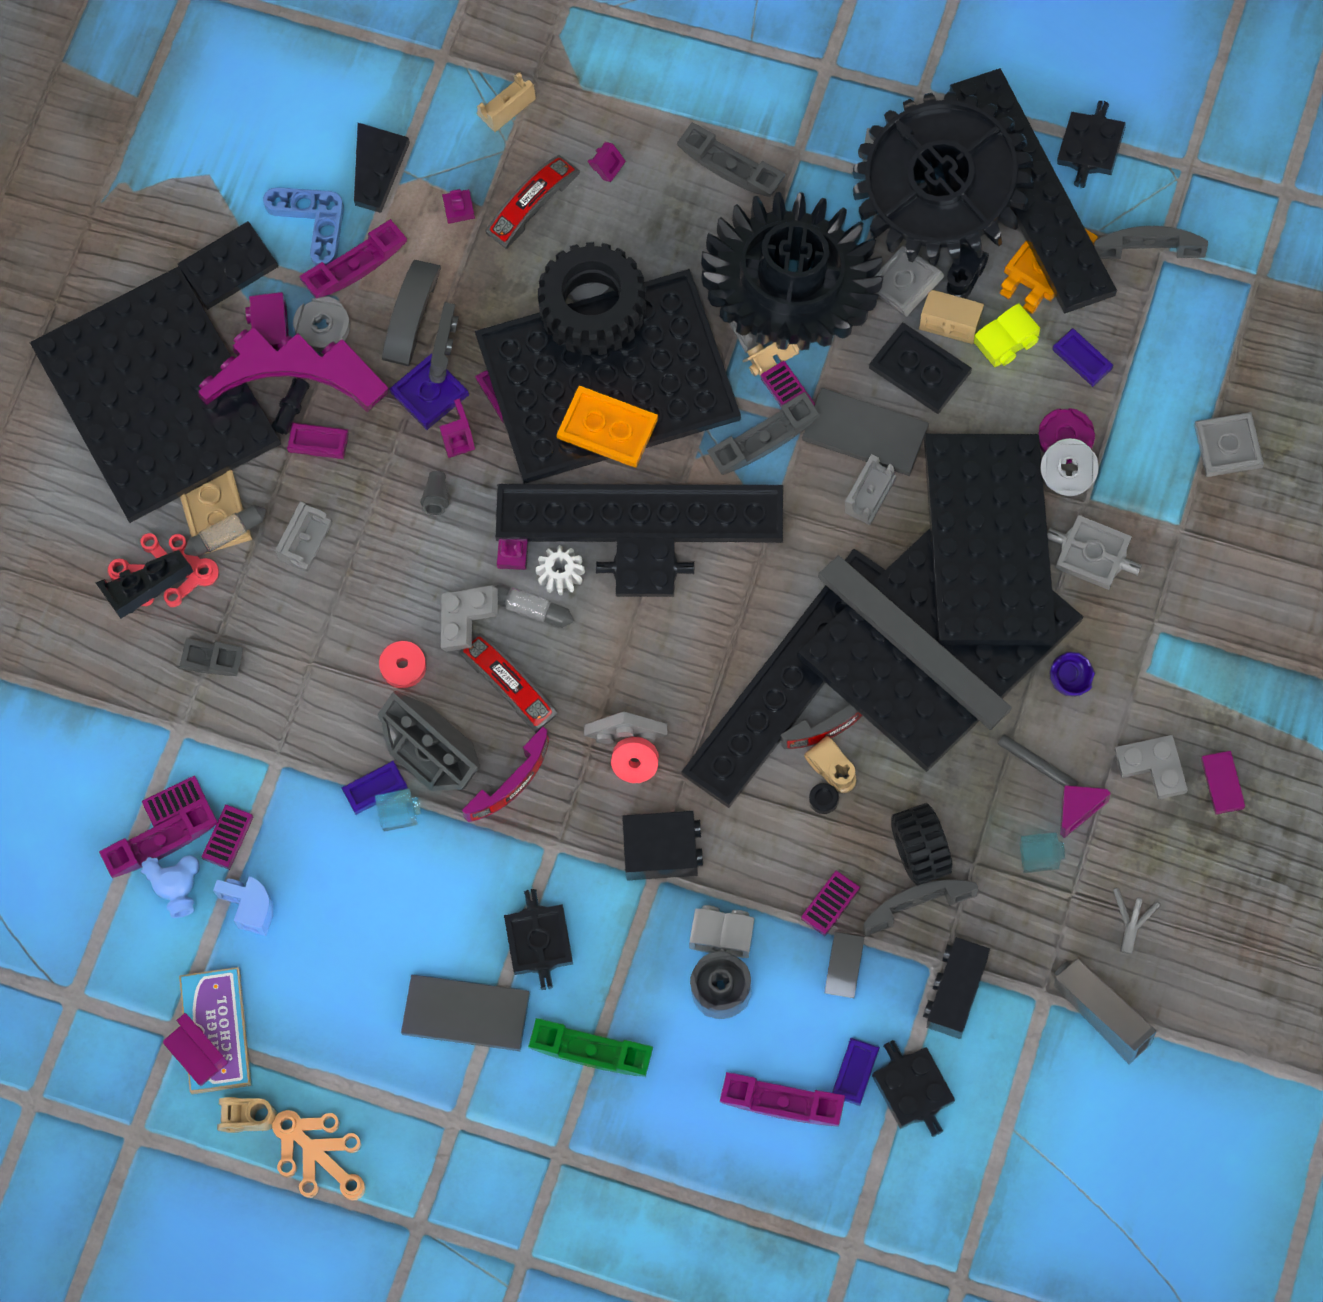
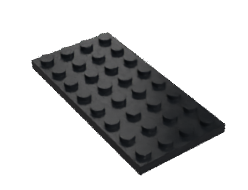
[924,433,1056,645]

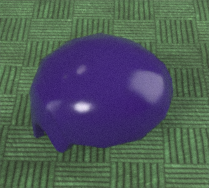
[1050,652,1095,697]

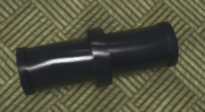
[271,378,310,435]

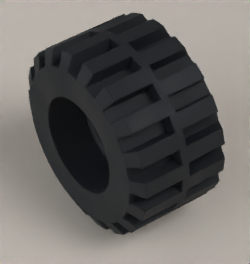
[891,803,953,885]

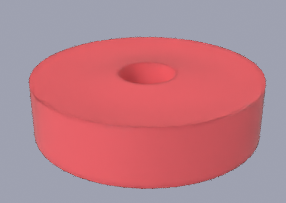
[379,641,426,688]
[611,737,659,783]

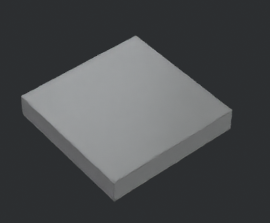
[875,245,944,317]
[1194,412,1264,477]

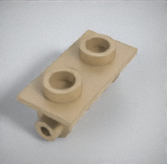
[742,342,800,376]

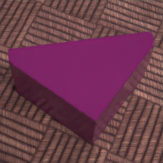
[1060,786,1111,838]

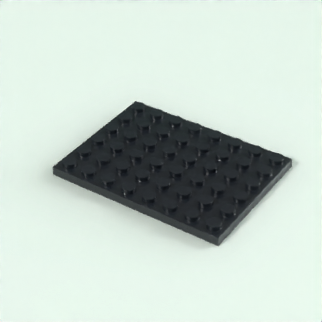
[30,266,281,523]
[475,269,741,484]
[797,529,1083,772]

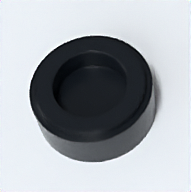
[809,783,839,814]

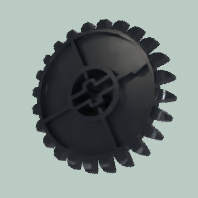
[852,91,1034,266]
[701,192,884,351]

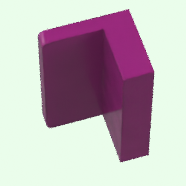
[439,398,475,458]
[163,1013,228,1086]

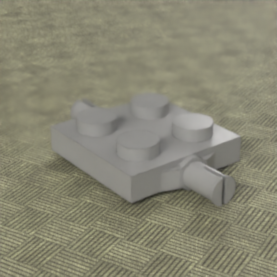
[1047,515,1142,590]

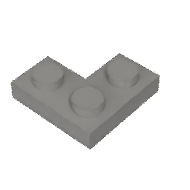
[441,585,498,652]
[584,711,667,744]
[1114,735,1188,799]

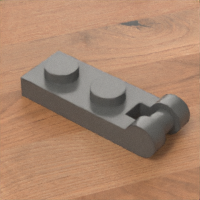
[429,302,459,383]

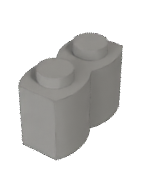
[689,905,754,958]

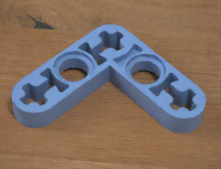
[263,188,344,266]

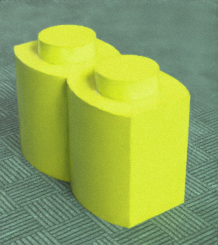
[974,303,1040,368]

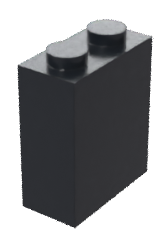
[622,811,703,881]

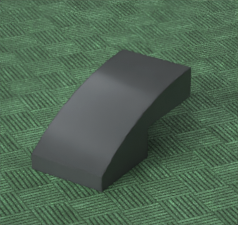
[179,638,243,676]
[824,931,865,998]

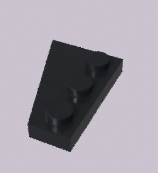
[354,123,410,213]
[96,550,194,619]

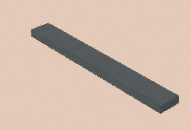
[818,555,1012,730]

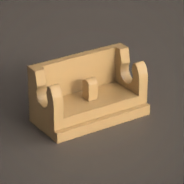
[477,72,536,132]
[919,290,984,344]

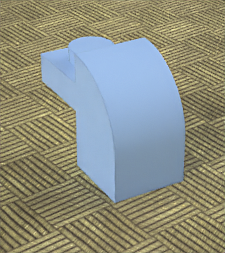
[213,876,273,936]

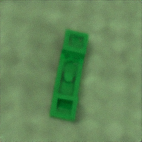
[528,1018,653,1077]

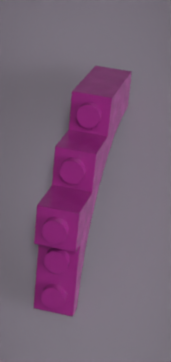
[198,327,389,412]

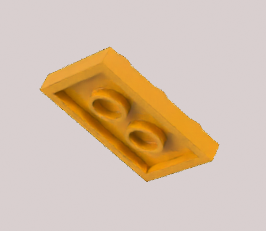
[557,386,658,468]

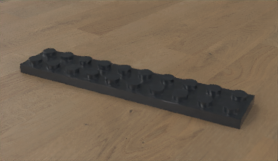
[949,68,1117,314]
[495,484,783,543]
[681,549,885,808]

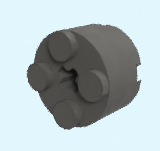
[690,951,751,1019]

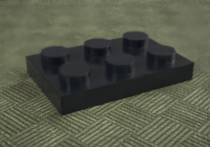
[177,221,278,310]
[869,322,972,414]

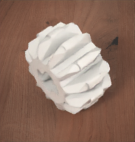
[536,545,585,596]

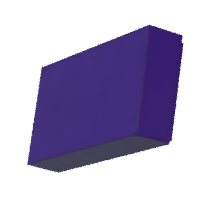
[1052,328,1113,387]
[342,761,408,815]
[832,1038,880,1106]

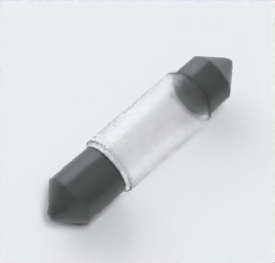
[184,505,266,557]
[495,584,574,628]

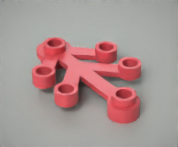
[108,533,219,607]

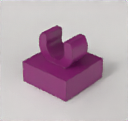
[588,142,626,182]
[442,189,475,224]
[497,539,528,570]

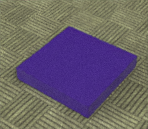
[389,353,469,430]

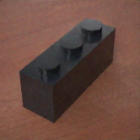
[923,937,990,1039]

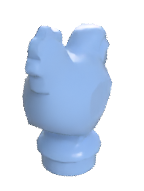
[141,855,199,918]

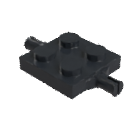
[1057,100,1126,188]
[596,538,695,597]
[504,889,573,990]
[872,1040,955,1137]

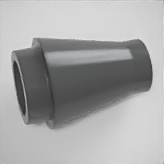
[420,471,449,515]

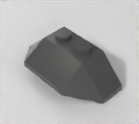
[378,691,480,791]

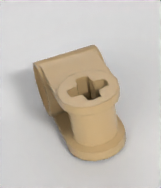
[804,736,857,793]
[217,1097,277,1133]

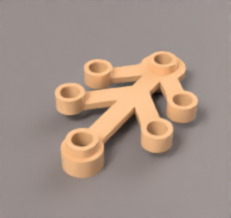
[272,1110,366,1201]

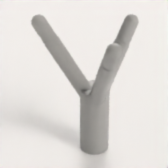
[1114,888,1160,954]

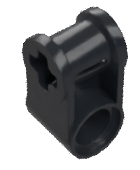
[947,244,989,299]

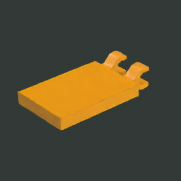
[999,229,1098,314]

